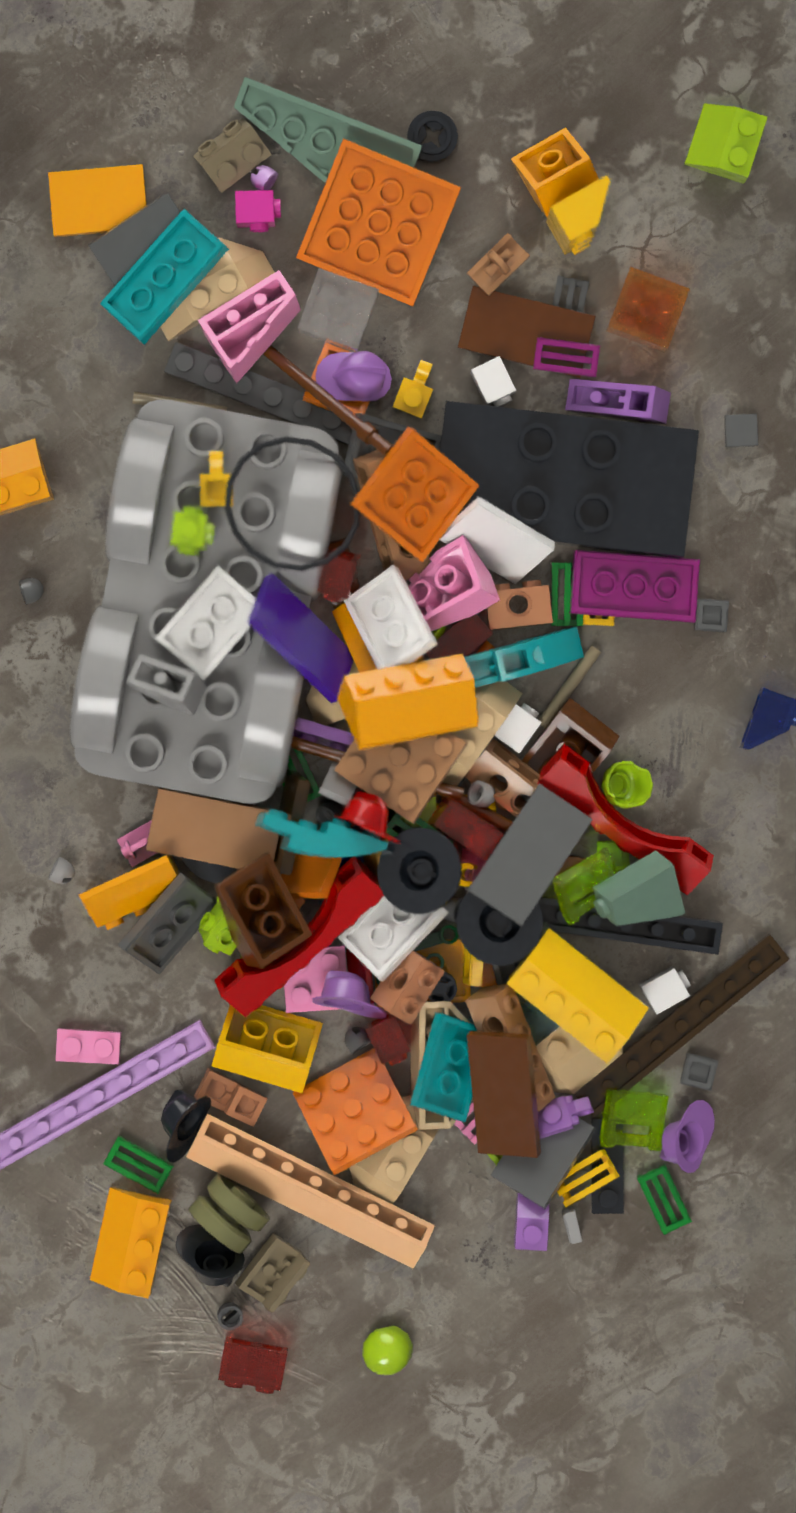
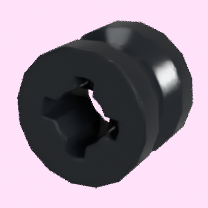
[429,972,457,1001]

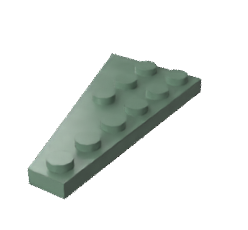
[234,77,423,183]

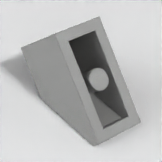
[126,654,207,715]
[319,761,357,805]

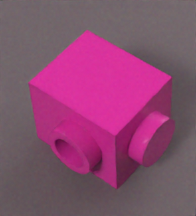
[235,190,281,233]

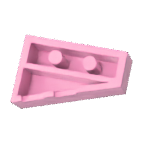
[198,270,301,384]

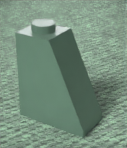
[593,851,685,926]

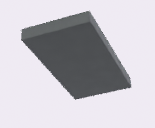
[468,784,593,926]

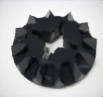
[407,111,458,162]

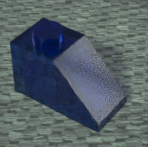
[739,688,796,750]

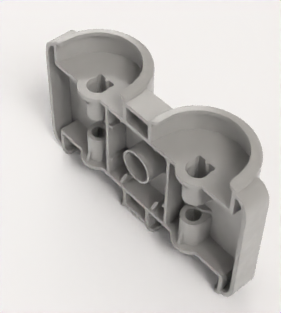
[70,400,344,803]

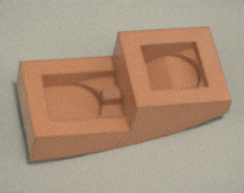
[194,1068,267,1127]

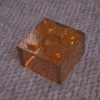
[606,266,690,353]

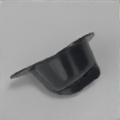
[161,1090,211,1163]
[175,1224,245,1287]

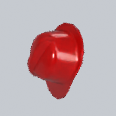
[334,792,401,844]

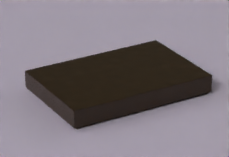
[274,770,311,875]

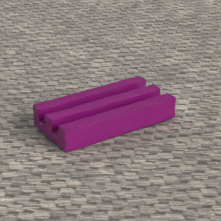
[533,337,600,378]

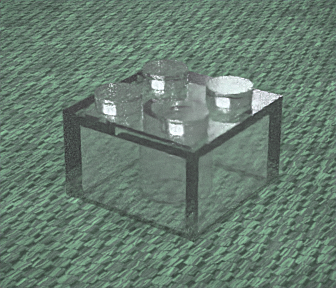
[297,268,379,352]

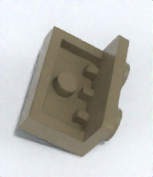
[193,118,272,193]
[235,1233,310,1313]

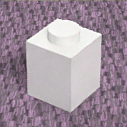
[470,356,516,407]
[494,703,542,753]
[639,966,691,1014]

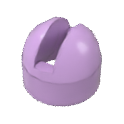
[250,165,278,190]

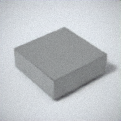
[562,1207,582,1244]

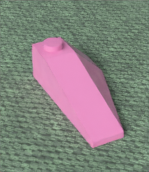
[408,536,500,631]

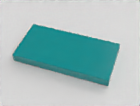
[100,209,229,345]

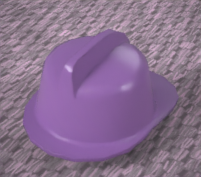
[315,351,392,401]
[312,970,387,1019]
[660,1100,714,1173]

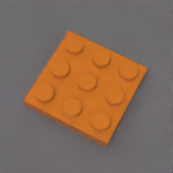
[350,427,480,562]
[292,1047,418,1175]

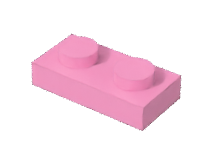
[56,1028,121,1065]

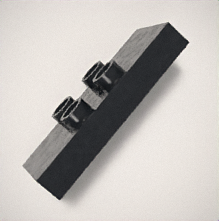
[440,401,699,558]

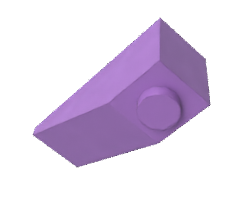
[565,379,671,424]
[514,1193,549,1251]

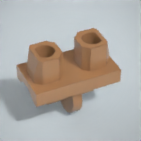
[467,233,530,296]

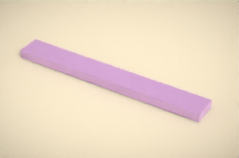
[0,1020,216,1170]

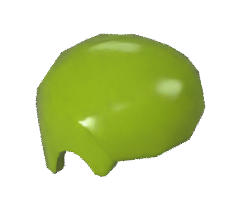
[601,761,653,809]
[362,1325,413,1375]

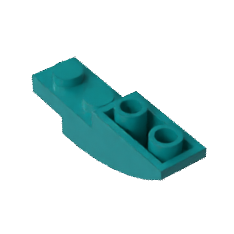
[464,626,584,688]
[255,809,389,858]

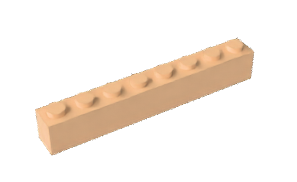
[186,1114,435,1268]

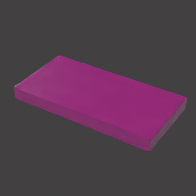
[569,550,700,623]

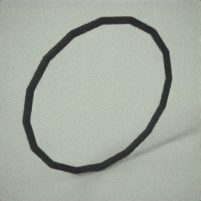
[225,436,360,571]

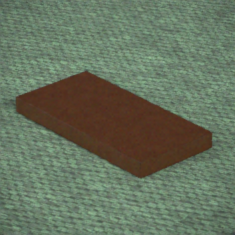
[458,286,596,378]
[467,1031,541,1158]

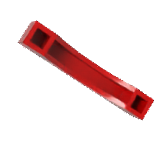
[537,744,714,895]
[214,856,384,1017]

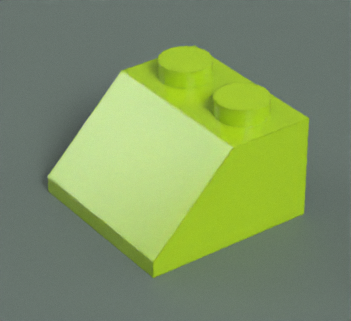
[684,103,768,184]

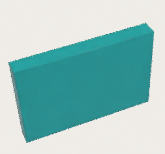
[410,1012,477,1122]

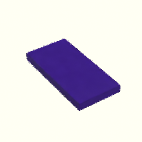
[248,573,354,703]

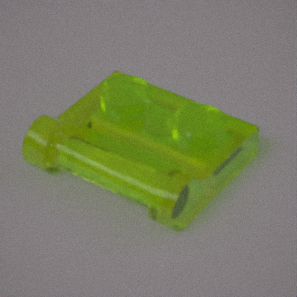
[553,847,617,925]
[600,1089,669,1151]

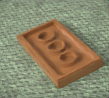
[146,787,282,869]

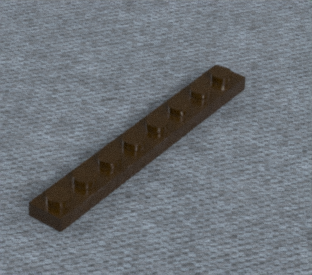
[574,934,790,1118]

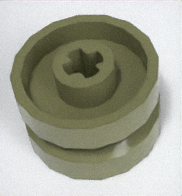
[189,1174,270,1253]

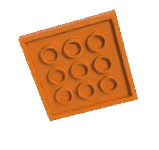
[296,138,462,306]

